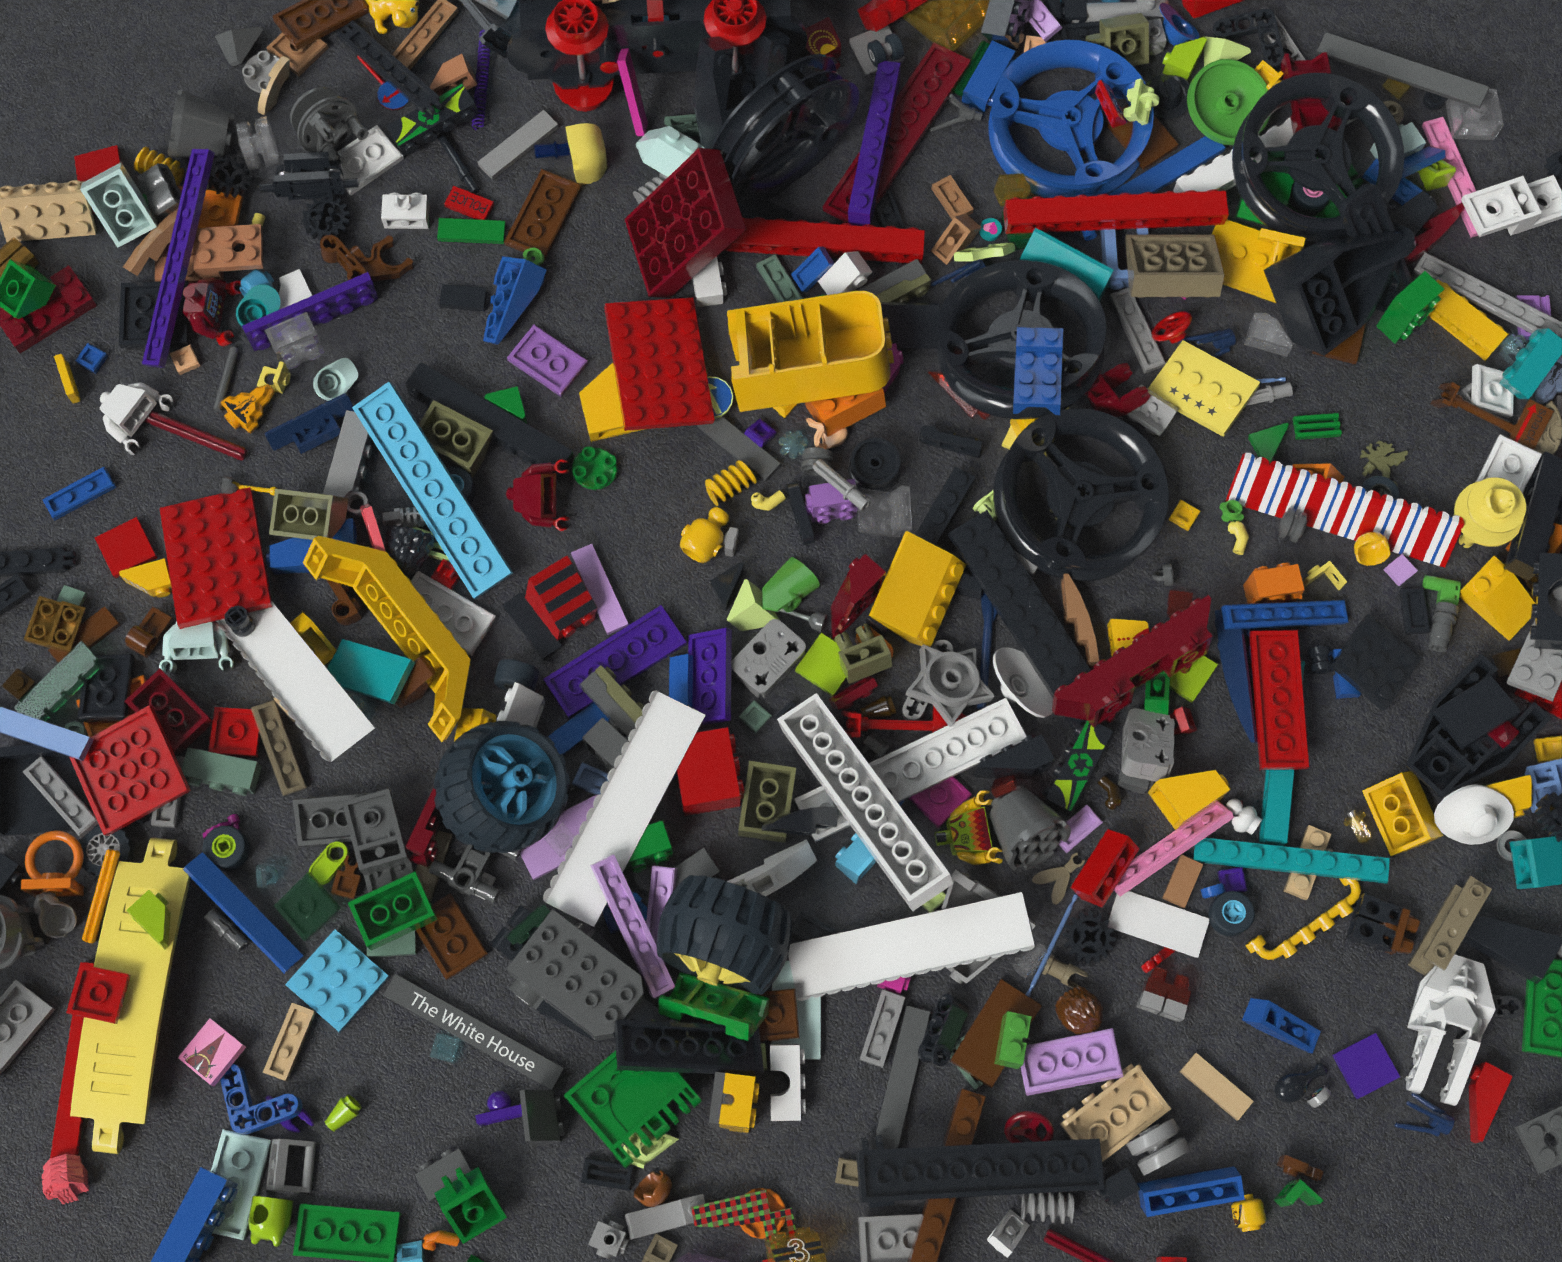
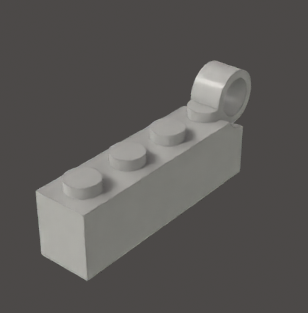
[323,410,372,517]

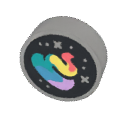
[1306,1085,1331,1108]

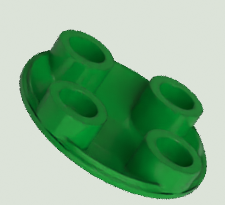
[572,446,617,490]

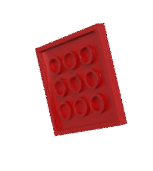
[69,706,191,836]

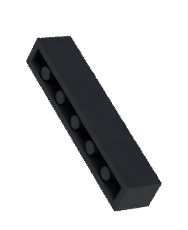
[1504,451,1562,581]

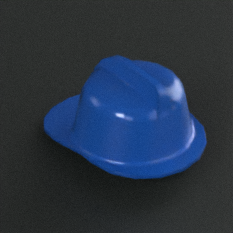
[1159,3,1199,46]

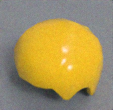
[1354,532,1390,566]

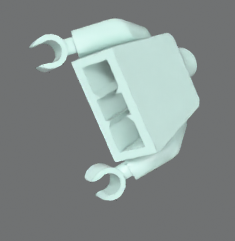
[159,621,234,673]

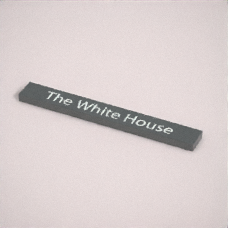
[383,974,564,1090]

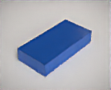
[791,247,834,292]

